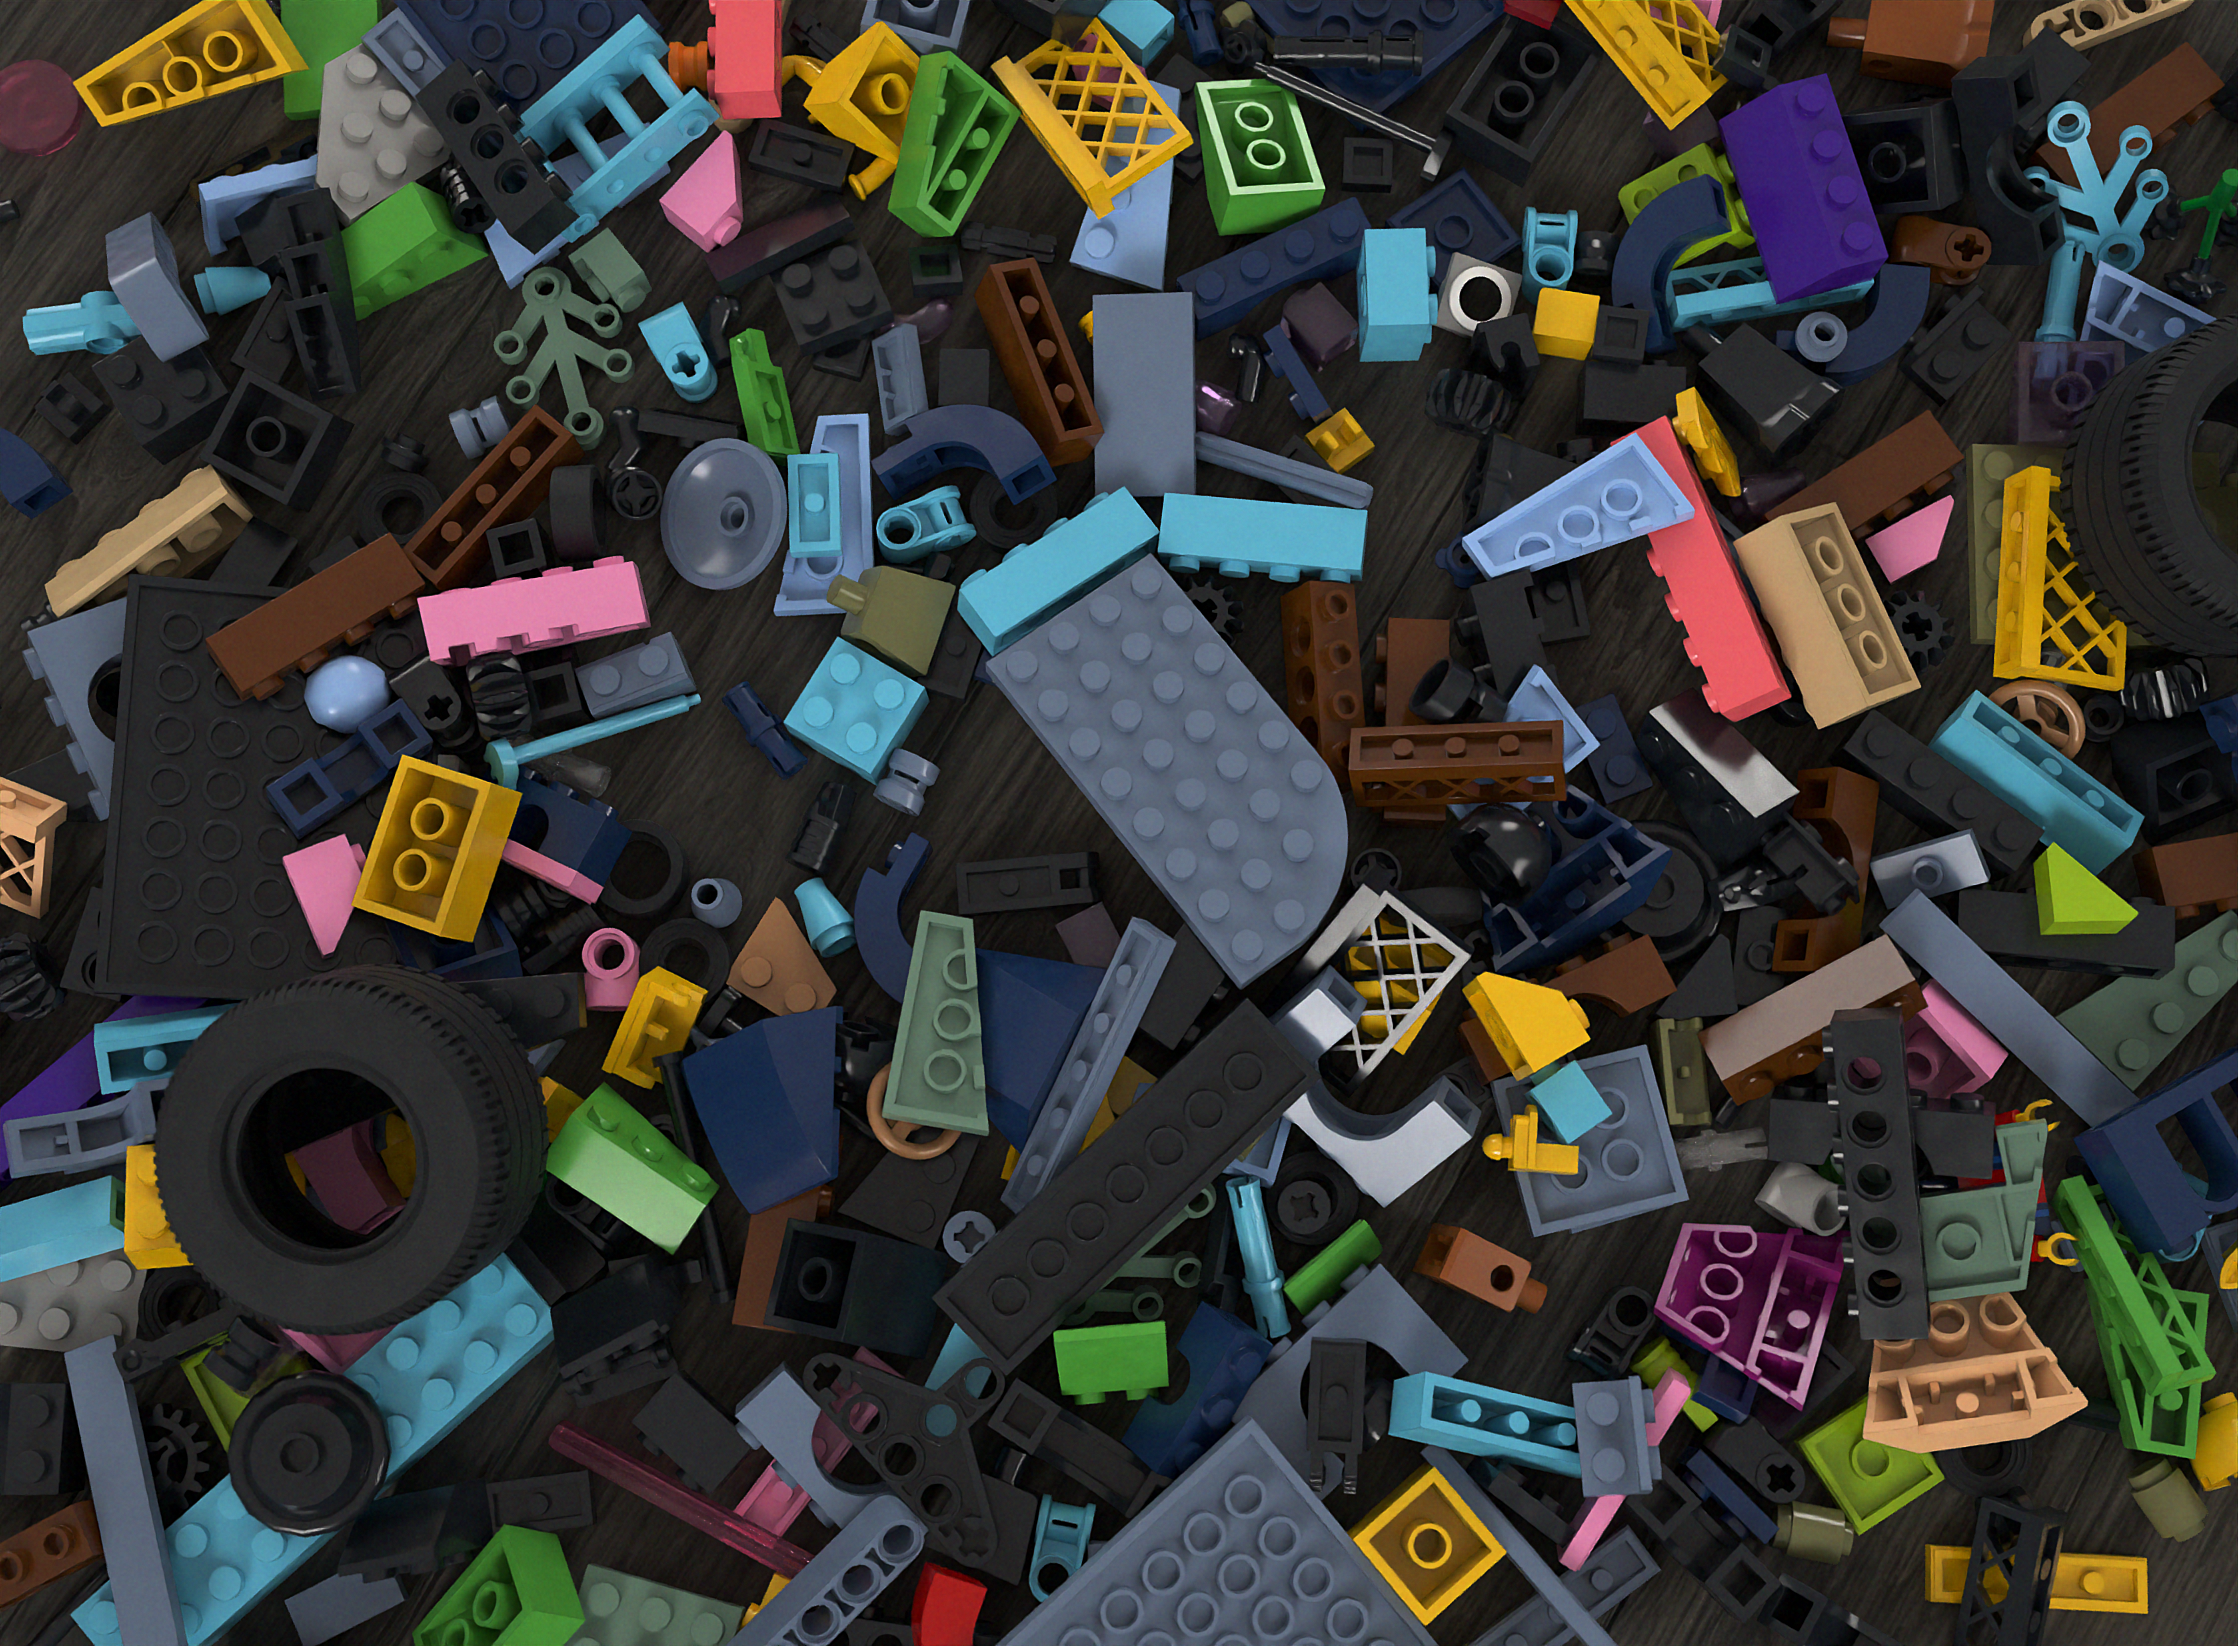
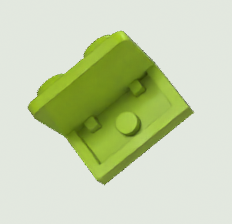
[1618,142,1755,270]

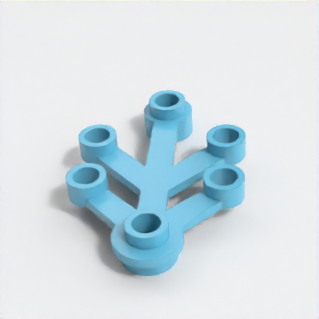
[2023,101,2169,273]

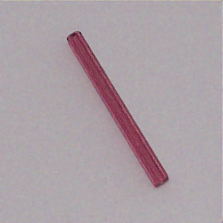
[548,1420,816,1580]

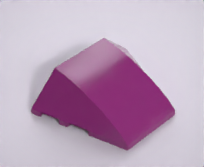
[1654,1223,1851,1411]

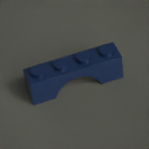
[1176,196,1372,342]

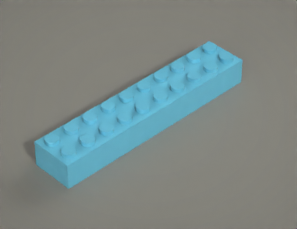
[70,1252,554,1646]

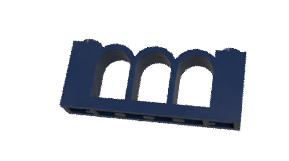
[2073,1044,2238,1256]

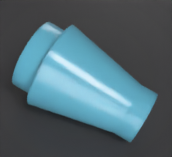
[194,267,272,316]
[795,878,857,958]

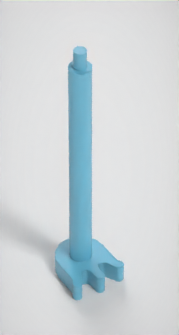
[483,694,701,790]

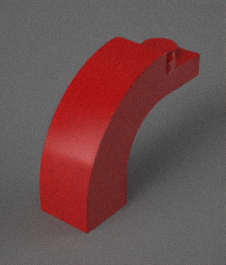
[911,1561,987,1646]

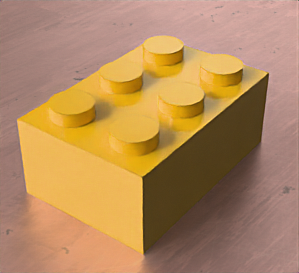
[351,754,523,943]

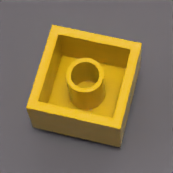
[1346,1462,1507,1626]

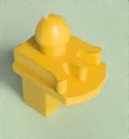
[1482,1104,1579,1175]

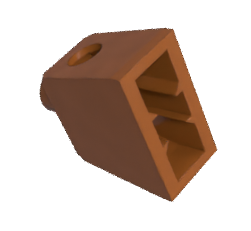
[1412,1223,1547,1314]

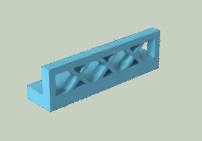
[1666,256,1874,332]

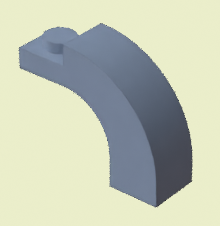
[3,1078,170,1178]

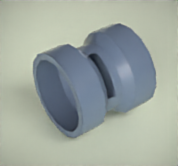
[449,395,513,460]
[873,748,941,817]

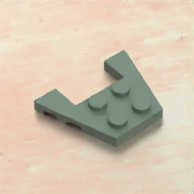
[1830,1118,2048,1302]

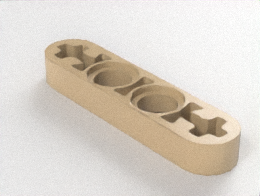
[2022,0,2195,52]

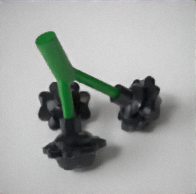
[2143,169,2238,307]

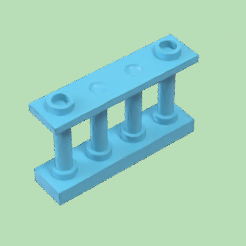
[520,14,720,243]

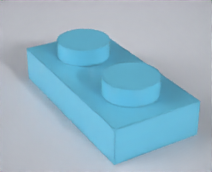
[787,453,843,558]

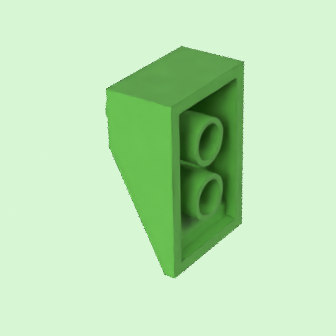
[1194,79,1325,236]
[1053,1320,1169,1405]
[412,1524,586,1646]

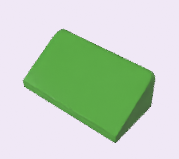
[1282,1219,1383,1316]

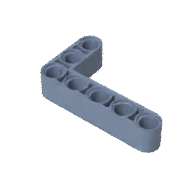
[725,1494,924,1646]

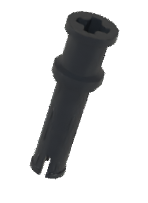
[1274,29,1423,76]

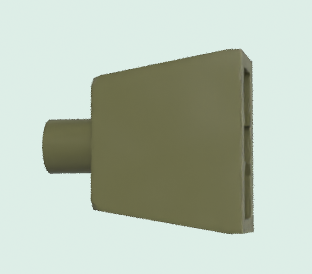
[826,566,956,678]

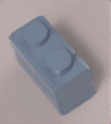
[575,631,697,721]

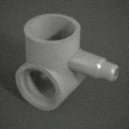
[1755,1161,1850,1236]

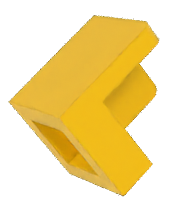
[1532,287,1600,361]

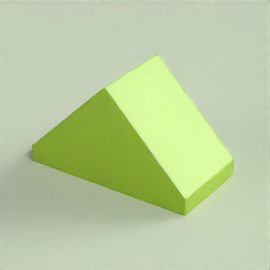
[2033,842,2139,935]

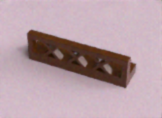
[1348,720,1567,807]

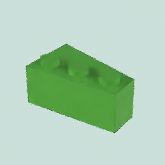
[888,51,1022,238]
[341,181,489,321]
[546,1082,720,1254]
[2083,1278,2209,1459]

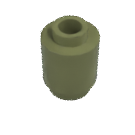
[2126,1455,2209,1542]
[1769,1501,1854,1565]

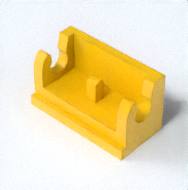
[602,966,709,1089]

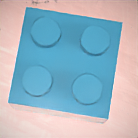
[1356,228,1438,362]
[783,636,930,786]

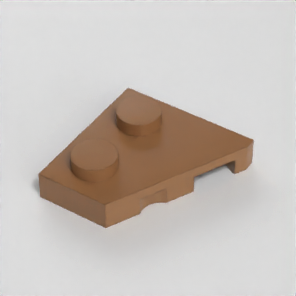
[726,897,839,1016]

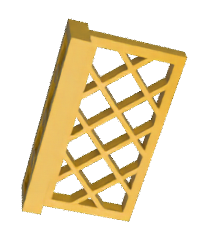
[1564,0,1729,131]
[990,16,1194,220]
[1993,465,2127,691]

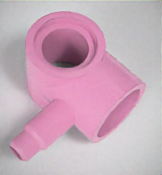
[561,928,641,1012]

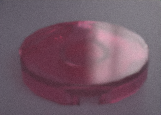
[0,60,85,156]

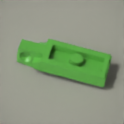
[729,328,800,466]

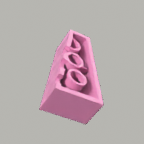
[417,556,651,669]

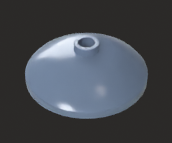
[660,438,787,590]

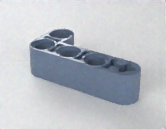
[105,211,210,363]

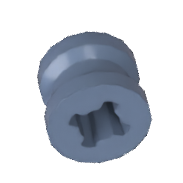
[943,1210,997,1263]

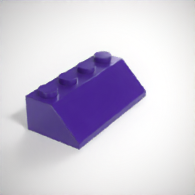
[1717,73,1889,305]

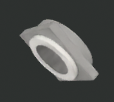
[1434,252,1523,339]

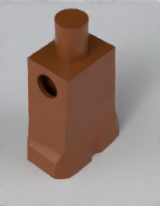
[1826,0,1995,89]

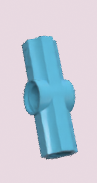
[23,291,142,355]

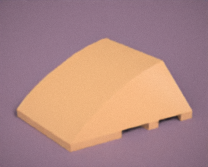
[1863,1277,2088,1453]

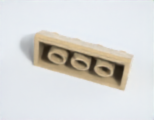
[44,464,259,620]
[1733,502,1921,730]

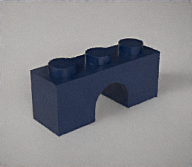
[266,698,433,839]
[481,764,633,887]
[1121,1301,1274,1480]

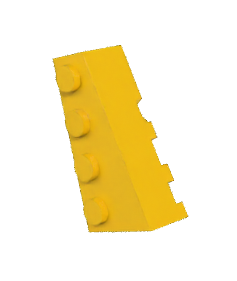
[72,0,309,127]

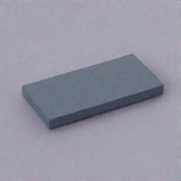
[1093,292,1196,497]

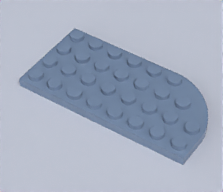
[986,553,1348,990]

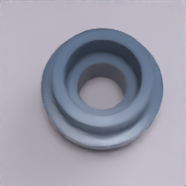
[1795,312,1847,362]

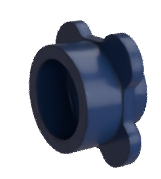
[1435,530,1481,589]

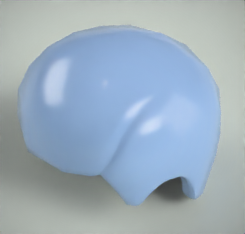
[304,655,392,734]

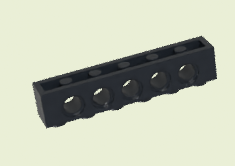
[1822,1007,1932,1340]

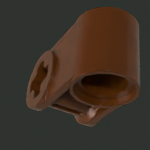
[1887,215,1991,288]

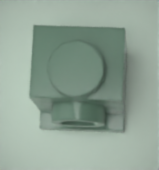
[568,227,652,313]

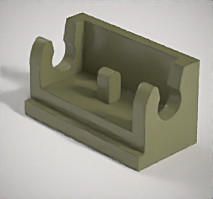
[1648,1017,1713,1128]

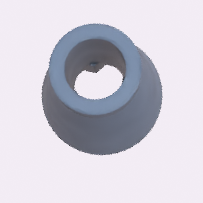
[691,878,742,929]

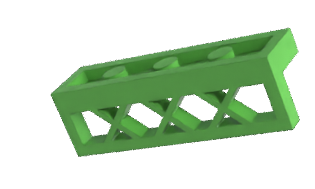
[2051,1175,2216,1397]

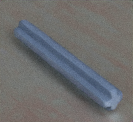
[1196,431,1374,510]

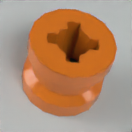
[668,41,715,92]

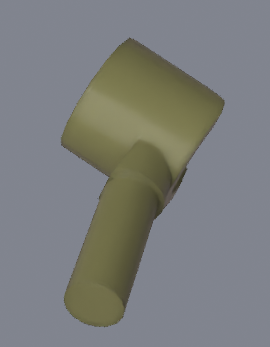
[1220,1,1275,56]

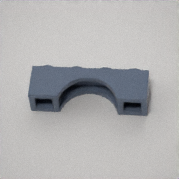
[735,1361,929,1535]

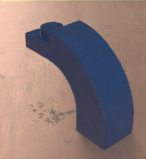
[1612,174,1732,357]
[1770,264,1930,387]
[870,404,1057,506]
[0,428,74,520]
[854,832,933,1007]

